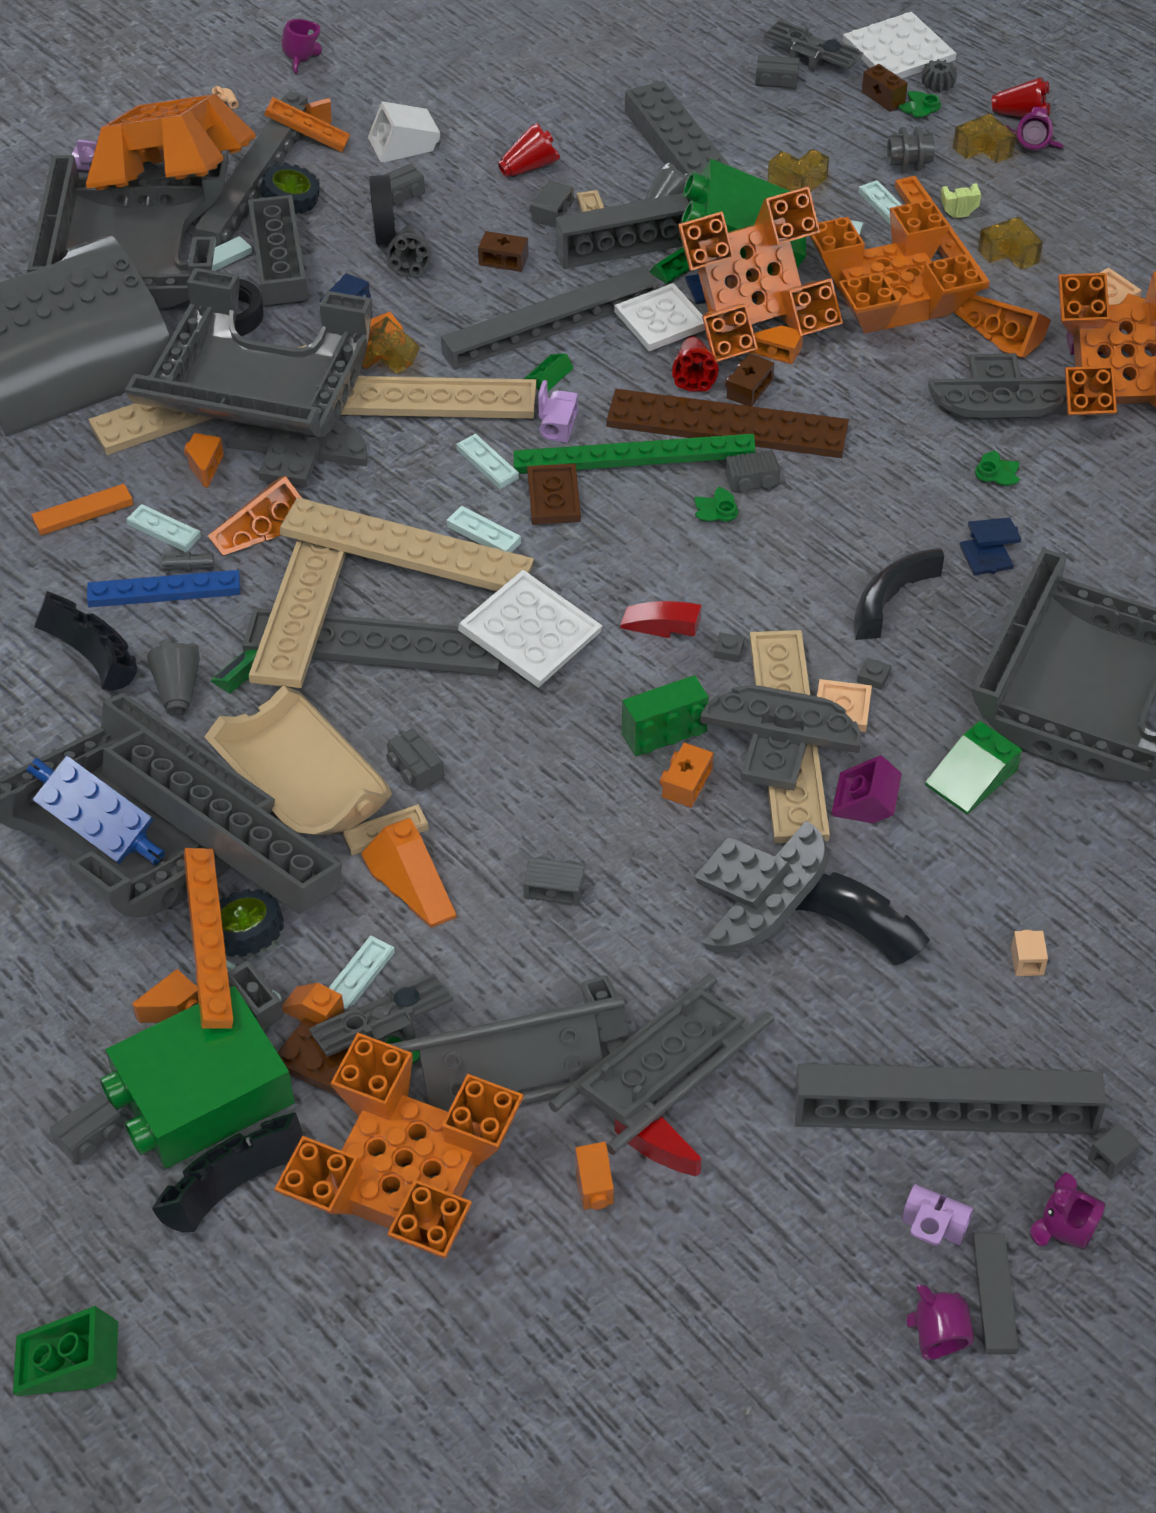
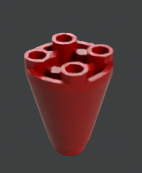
[992,77,1050,118]
[497,123,560,178]
[672,337,718,392]

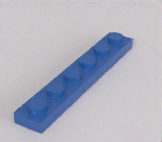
[87,570,241,608]

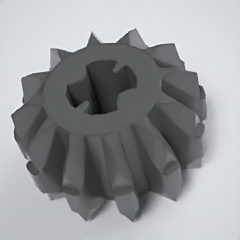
[921,59,957,93]

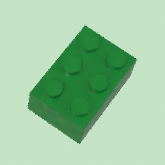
[622,675,709,757]

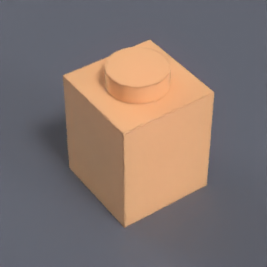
[1011,930,1048,976]

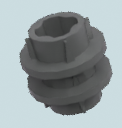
[887,127,935,172]

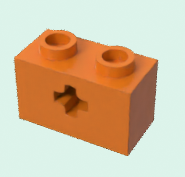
[659,743,714,808]

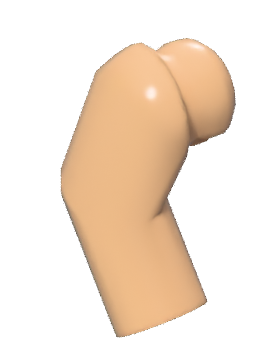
[212,86,239,109]

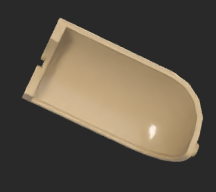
[204,685,392,835]

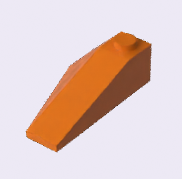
[954,295,1051,358]
[207,476,303,556]
[361,818,457,928]

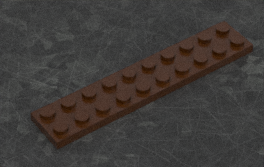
[606,388,849,458]

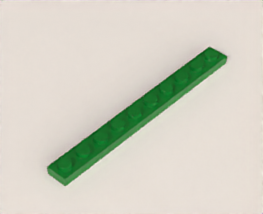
[514,434,756,474]

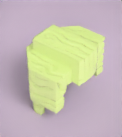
[940,183,981,218]

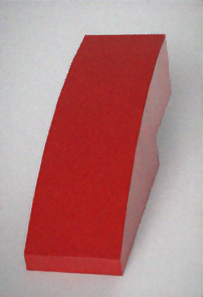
[620,601,702,639]
[614,1117,701,1177]

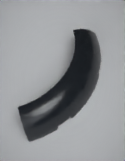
[854,548,945,640]
[34,591,137,691]
[795,872,930,965]
[152,1112,303,1233]

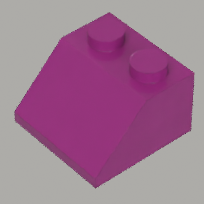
[831,755,902,823]

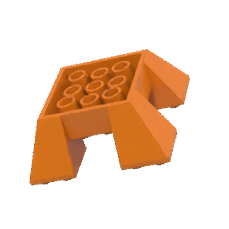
[86,94,256,190]
[678,186,843,362]
[809,199,986,334]
[1058,271,1156,416]
[274,1032,524,1259]

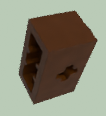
[862,64,908,112]
[478,231,529,272]
[725,353,774,406]

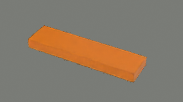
[264,97,351,152]
[31,484,134,536]

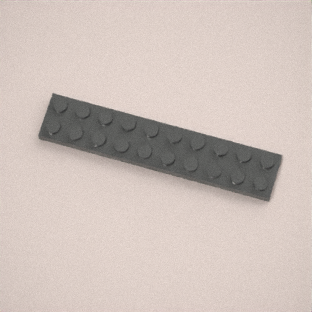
[242,608,501,676]

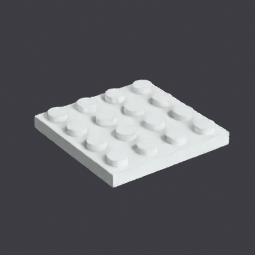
[843,12,956,78]
[458,570,602,688]

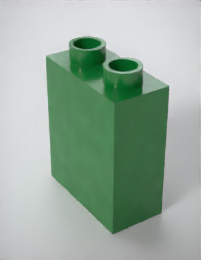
[681,159,806,275]
[99,986,295,1169]

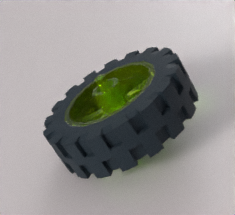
[260,163,320,214]
[219,889,284,957]

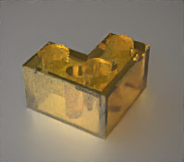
[953,113,1016,163]
[767,149,829,192]
[978,217,1043,270]
[362,316,420,374]

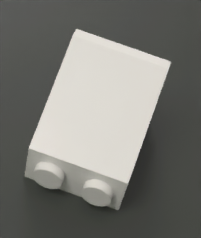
[368,101,440,162]

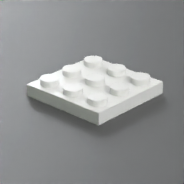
[614,283,705,351]

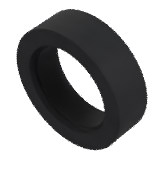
[369,174,396,244]
[235,279,264,336]

